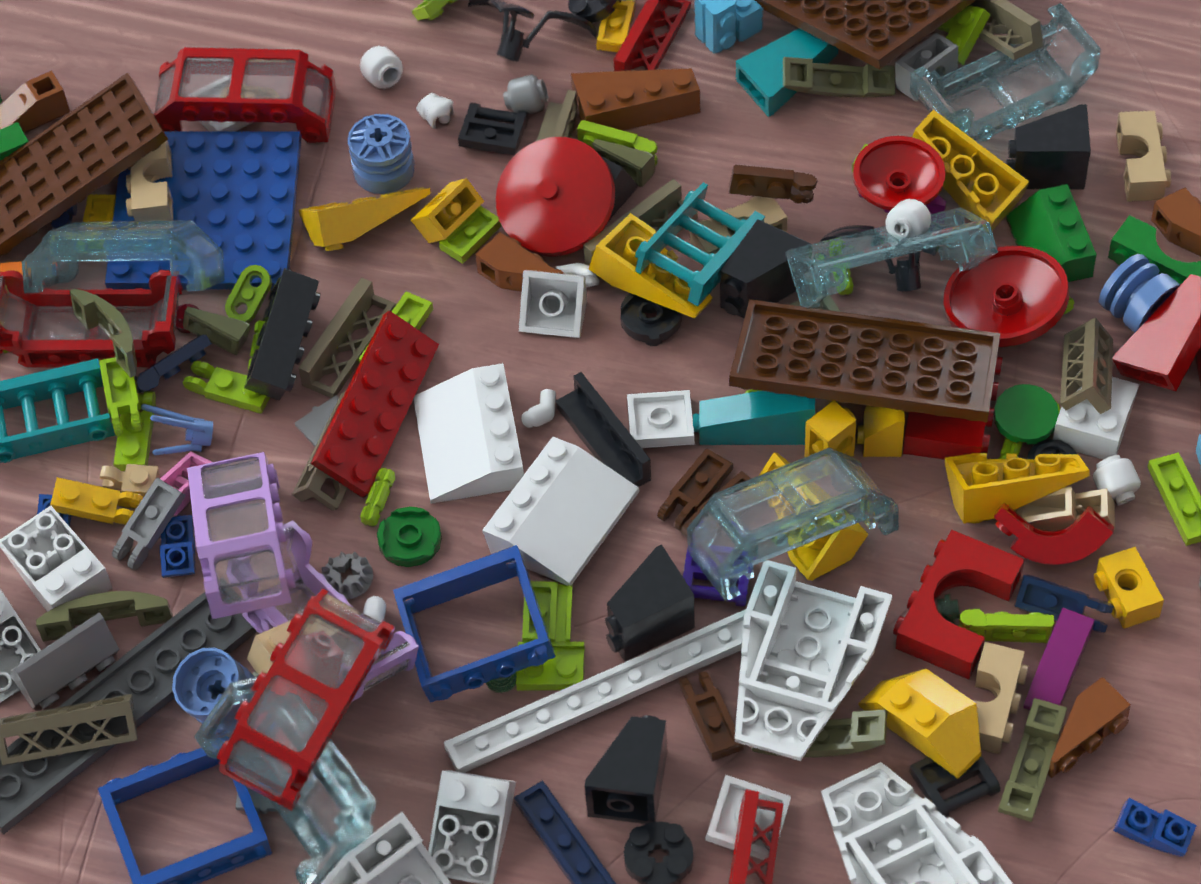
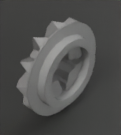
[322,551,373,599]

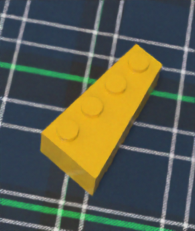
[913,109,1029,238]

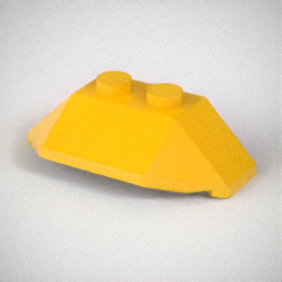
[858,668,982,779]

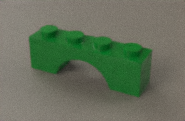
[1108,215,1201,285]

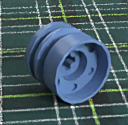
[347,114,415,194]
[1099,254,1180,333]
[172,648,256,731]

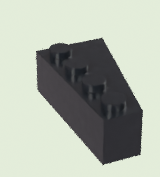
[244,268,321,401]

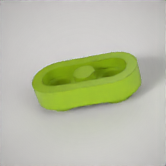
[225,265,272,323]

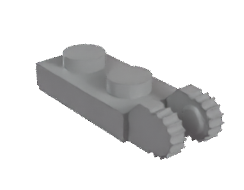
[112,478,186,570]

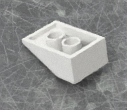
[1053,371,1140,460]

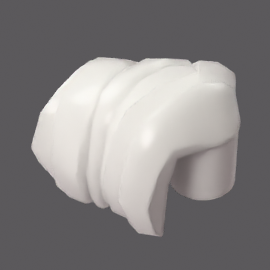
[416,93,454,128]

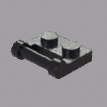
[458,102,529,156]
[909,756,1001,818]

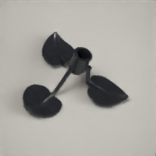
[468,0,597,62]
[820,225,959,292]

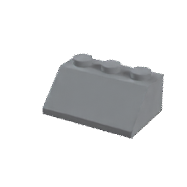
[10,612,119,709]

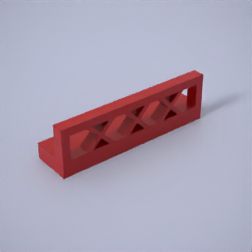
[614,0,691,71]
[728,789,784,884]

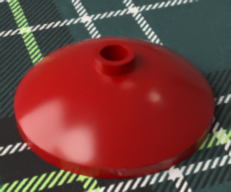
[853,136,945,211]

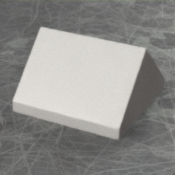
[519,270,587,338]

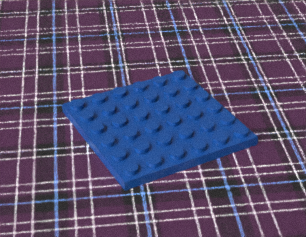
[105,131,302,290]

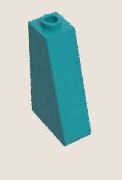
[736,28,839,117]
[693,391,815,445]

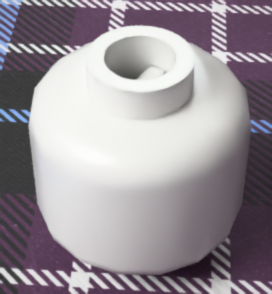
[360,46,403,89]
[885,199,931,241]
[1093,455,1141,505]

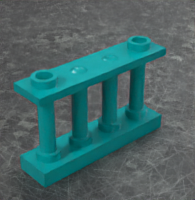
[635,182,765,306]
[0,358,115,463]

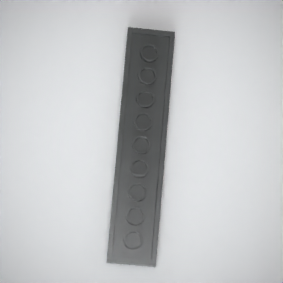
[0,578,257,835]

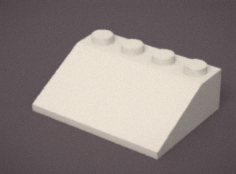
[413,363,524,504]
[482,437,640,586]

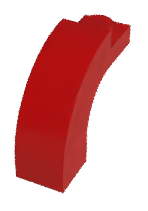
[994,502,1114,565]

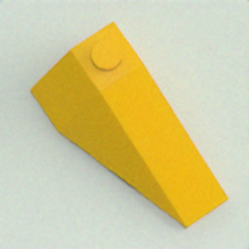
[299,188,431,251]
[588,213,713,319]
[857,405,905,457]
[757,452,868,581]
[945,453,1090,524]

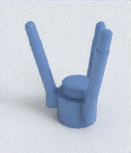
[141,404,213,455]

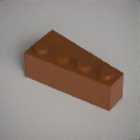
[571,68,700,131]

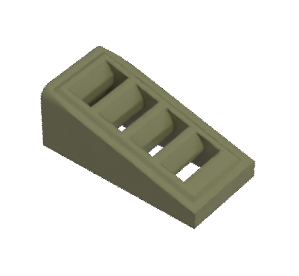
[593,139,655,187]
[183,307,250,355]

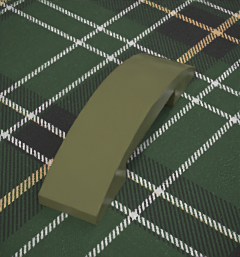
[783,57,895,97]
[70,288,137,377]
[36,591,173,642]
[998,698,1067,822]
[751,709,887,757]

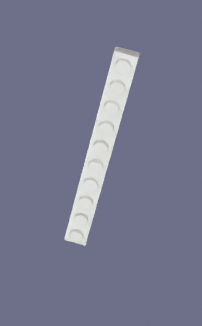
[444,609,746,773]

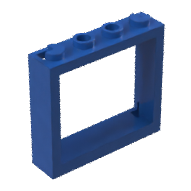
[393,545,556,703]
[97,737,272,884]

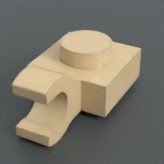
[100,464,160,497]

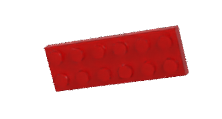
[310,310,439,498]

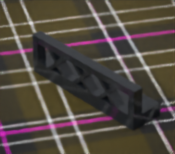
[556,372,651,487]

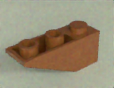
[0,71,70,133]
[1151,187,1201,257]
[475,232,565,292]
[1048,677,1131,778]

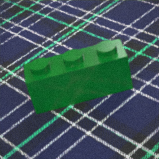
[1006,184,1097,282]

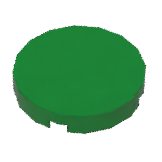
[994,384,1059,444]
[377,506,442,567]

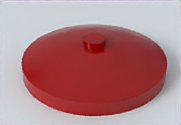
[496,137,615,256]
[943,246,1070,347]

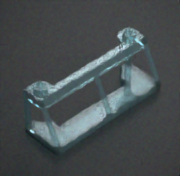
[785,207,998,308]

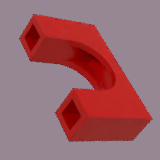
[903,356,1003,460]
[893,529,1025,680]

